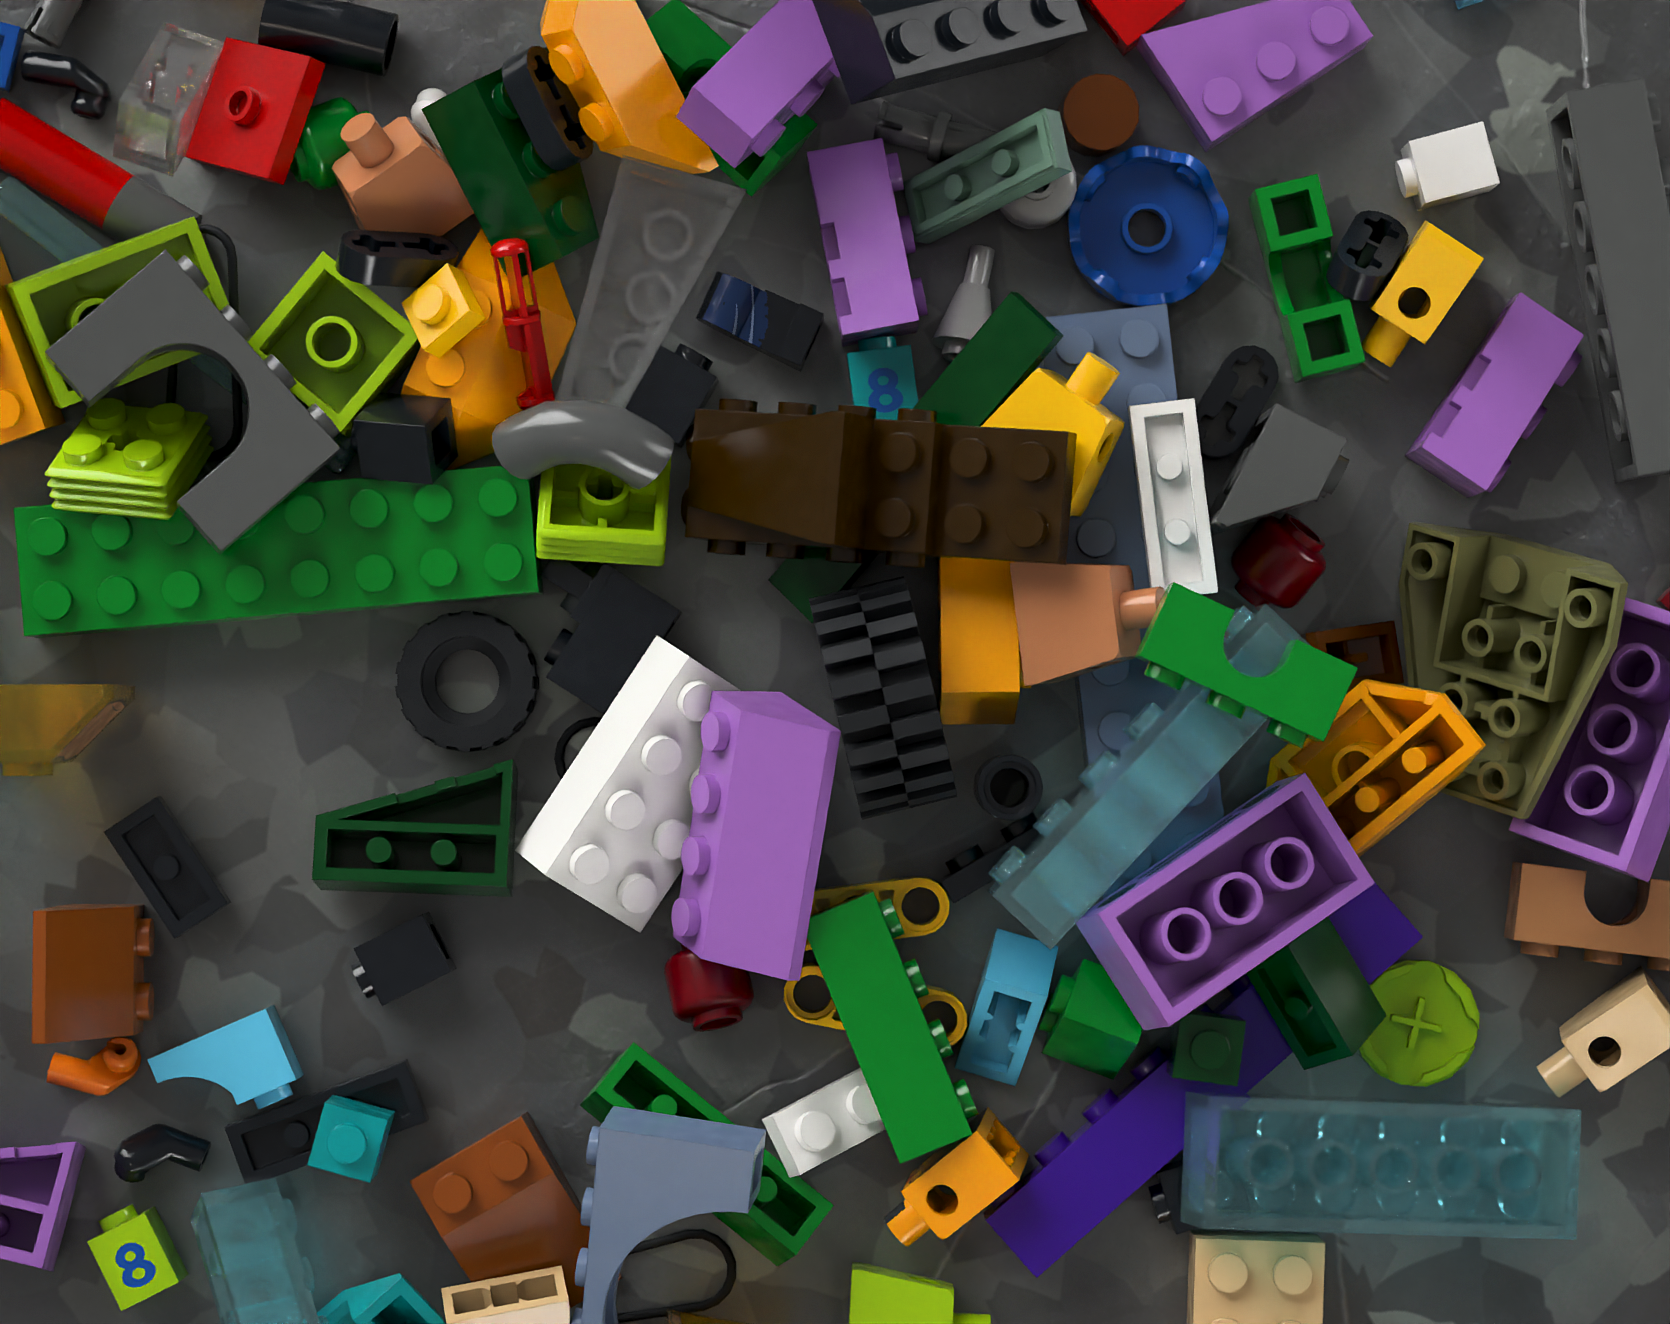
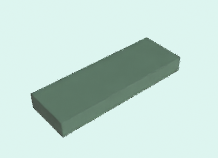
[903,108,1072,244]

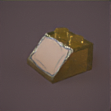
[0,684,135,776]

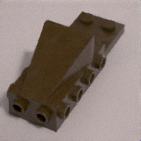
[681,399,1077,568]

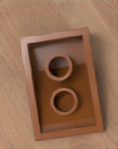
[32,904,155,1044]
[409,1111,623,1308]

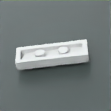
[1128,398,1218,595]

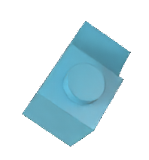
[955,928,1059,1086]
[147,1005,304,1109]

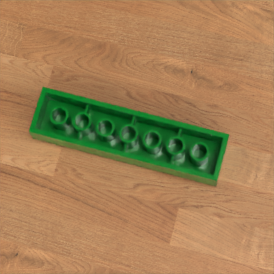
[14,466,544,638]

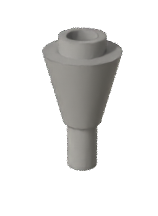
[932,245,995,362]

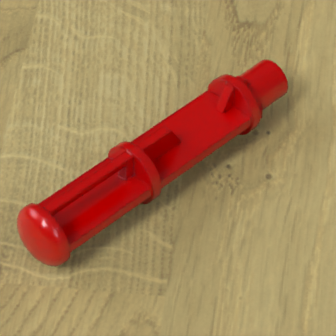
[490,238,555,410]

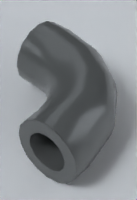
[492,399,674,489]

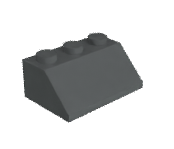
[1208,403,1349,536]

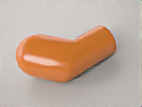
[47,1037,141,1096]

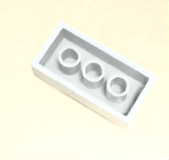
[515,635,741,933]

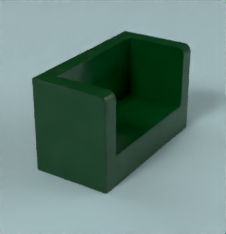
[1246,916,1387,1070]

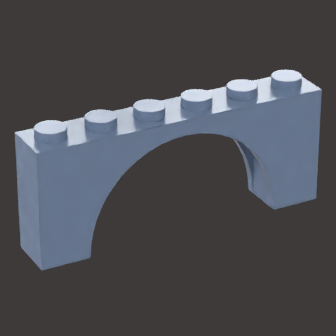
[571,1106,766,1324]

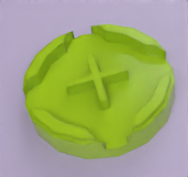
[1358,959,1480,1087]

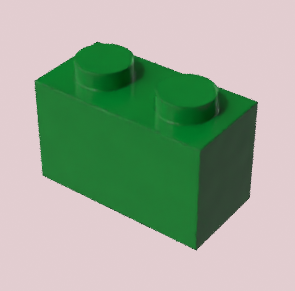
[1038,959,1143,1080]

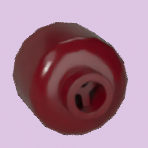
[1231,513,1326,610]
[664,943,754,1032]

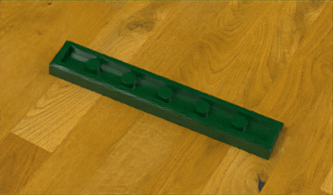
[768,292,1064,623]

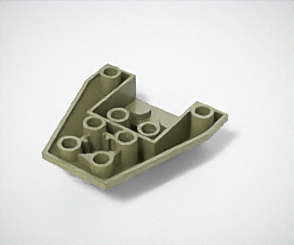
[1399,522,1628,820]

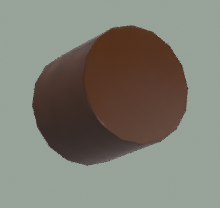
[1057,73,1139,157]

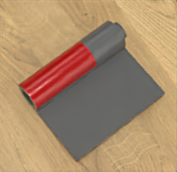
[0,97,206,282]

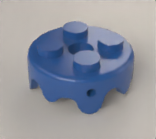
[1067,145,1229,307]

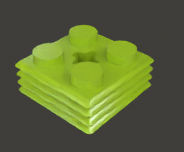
[45,398,214,520]
[536,457,671,566]

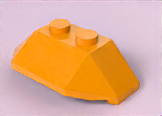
[540,0,719,176]
[401,228,577,470]
[1266,679,1486,857]

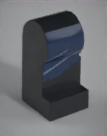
[696,271,824,372]

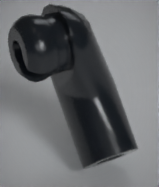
[20,50,111,120]
[114,1124,211,1183]

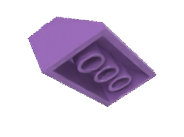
[671,691,841,981]

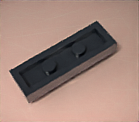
[224,1059,429,1187]

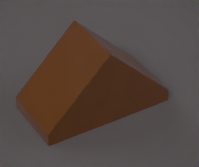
[1296,620,1404,692]

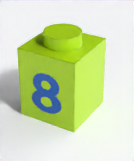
[87,1203,189,1311]

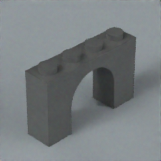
[45,249,340,555]

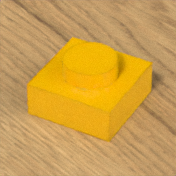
[401,263,485,358]

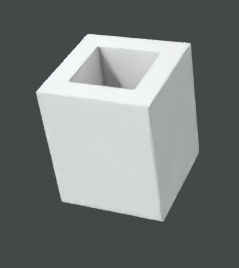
[1395,121,1500,211]

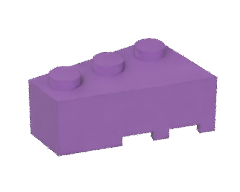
[676,0,841,169]
[1136,0,1373,152]
[807,138,928,347]
[1405,292,1584,498]
[0,1141,86,1272]

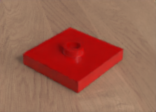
[185,37,326,185]

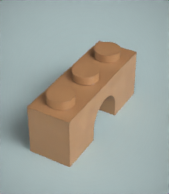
[1504,862,1670,971]

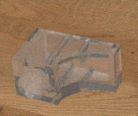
[113,21,224,177]

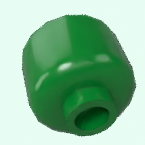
[290,97,369,190]

